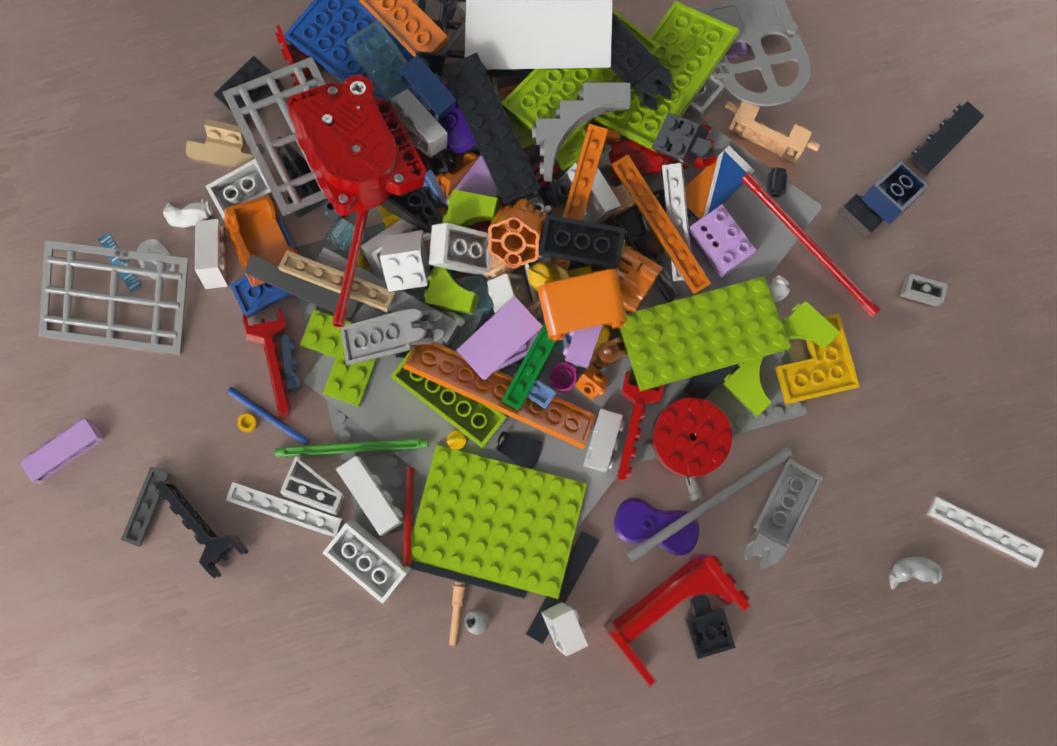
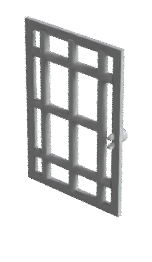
[223,57,327,216]
[38,240,189,354]

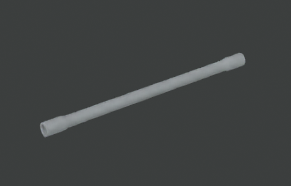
[626,447,793,562]

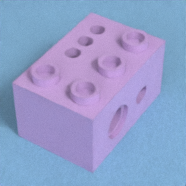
[689,205,757,279]

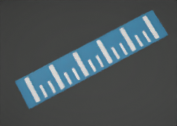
[98,232,142,293]

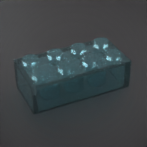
[346,20,408,103]

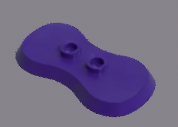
[438,82,476,153]
[614,498,700,556]

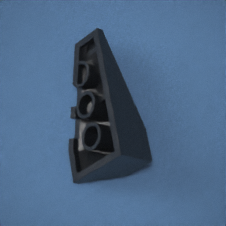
[276,137,325,218]
[381,188,443,233]
[685,363,740,399]

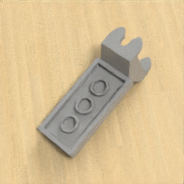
[341,309,446,365]
[744,459,823,569]

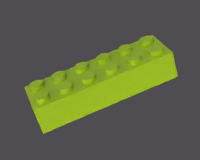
[390,350,507,450]

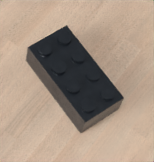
[539,214,626,270]

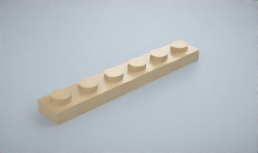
[278,251,395,312]

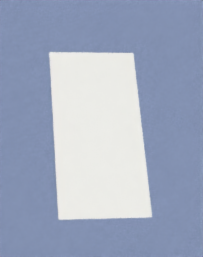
[465,0,612,69]

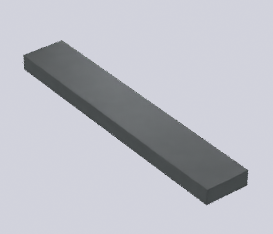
[244,254,358,320]

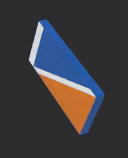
[685,145,756,221]

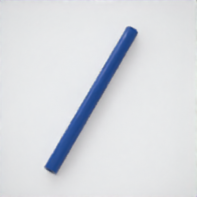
[227,387,309,446]

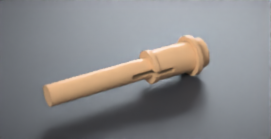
[449,581,467,646]

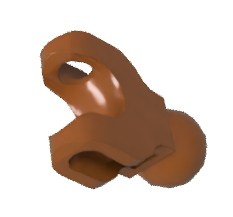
[591,337,629,369]

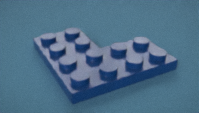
[230,217,300,318]

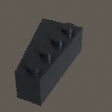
[910,101,984,175]

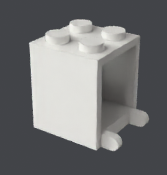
[380,230,431,292]

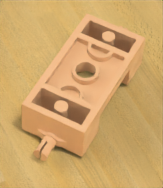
[725,101,820,163]

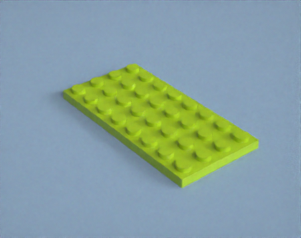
[593,1,740,152]
[501,7,660,154]
[619,276,791,391]

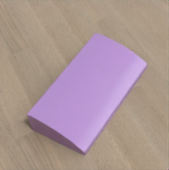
[444,156,497,226]
[456,296,543,380]

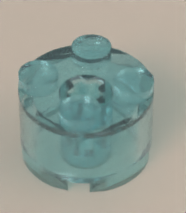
[325,216,370,255]

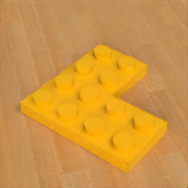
[775,313,860,405]

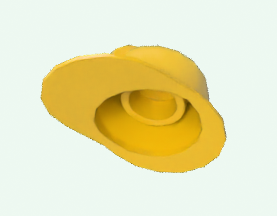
[527,261,570,291]

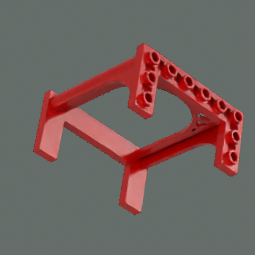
[603,553,751,687]

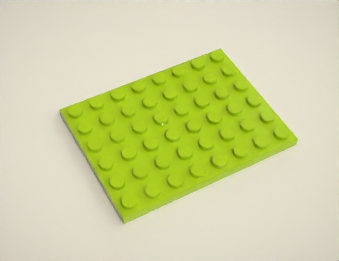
[411,445,587,599]

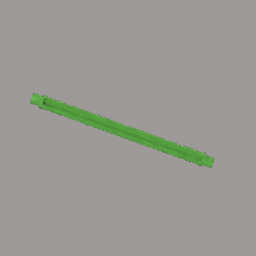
[275,438,429,458]

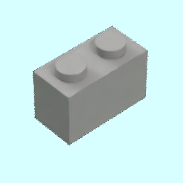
[899,274,948,307]

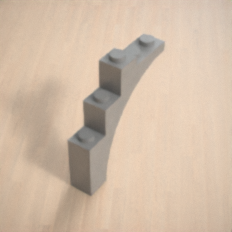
[532,83,631,181]

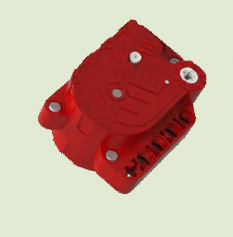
[287,74,426,216]

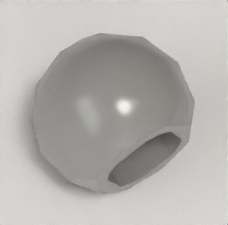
[465,609,490,635]

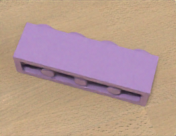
[563,325,603,369]
[20,418,104,483]

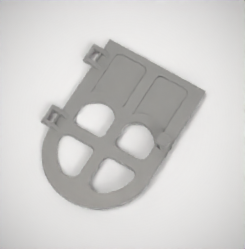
[696,0,811,106]

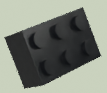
[214,56,284,124]

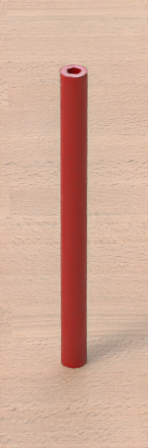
[403,467,414,565]

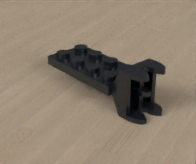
[609,13,672,110]
[155,480,249,578]

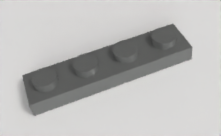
[121,467,170,547]

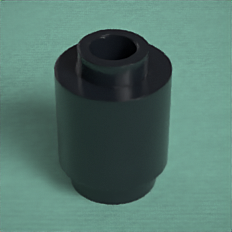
[767,168,788,198]

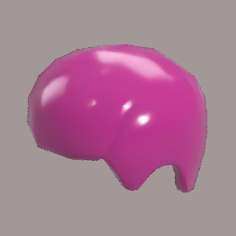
[549,362,579,391]

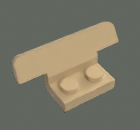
[186,119,255,168]

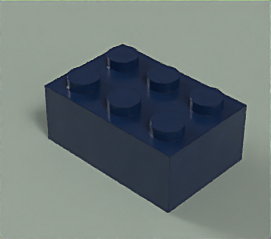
[399,55,456,122]
[862,161,929,225]

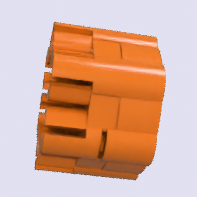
[488,199,546,268]
[617,247,663,313]

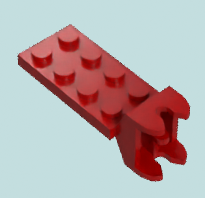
[607,124,716,181]
[242,308,291,419]
[616,371,664,483]

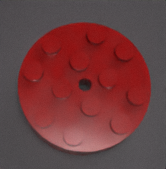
[651,398,732,477]

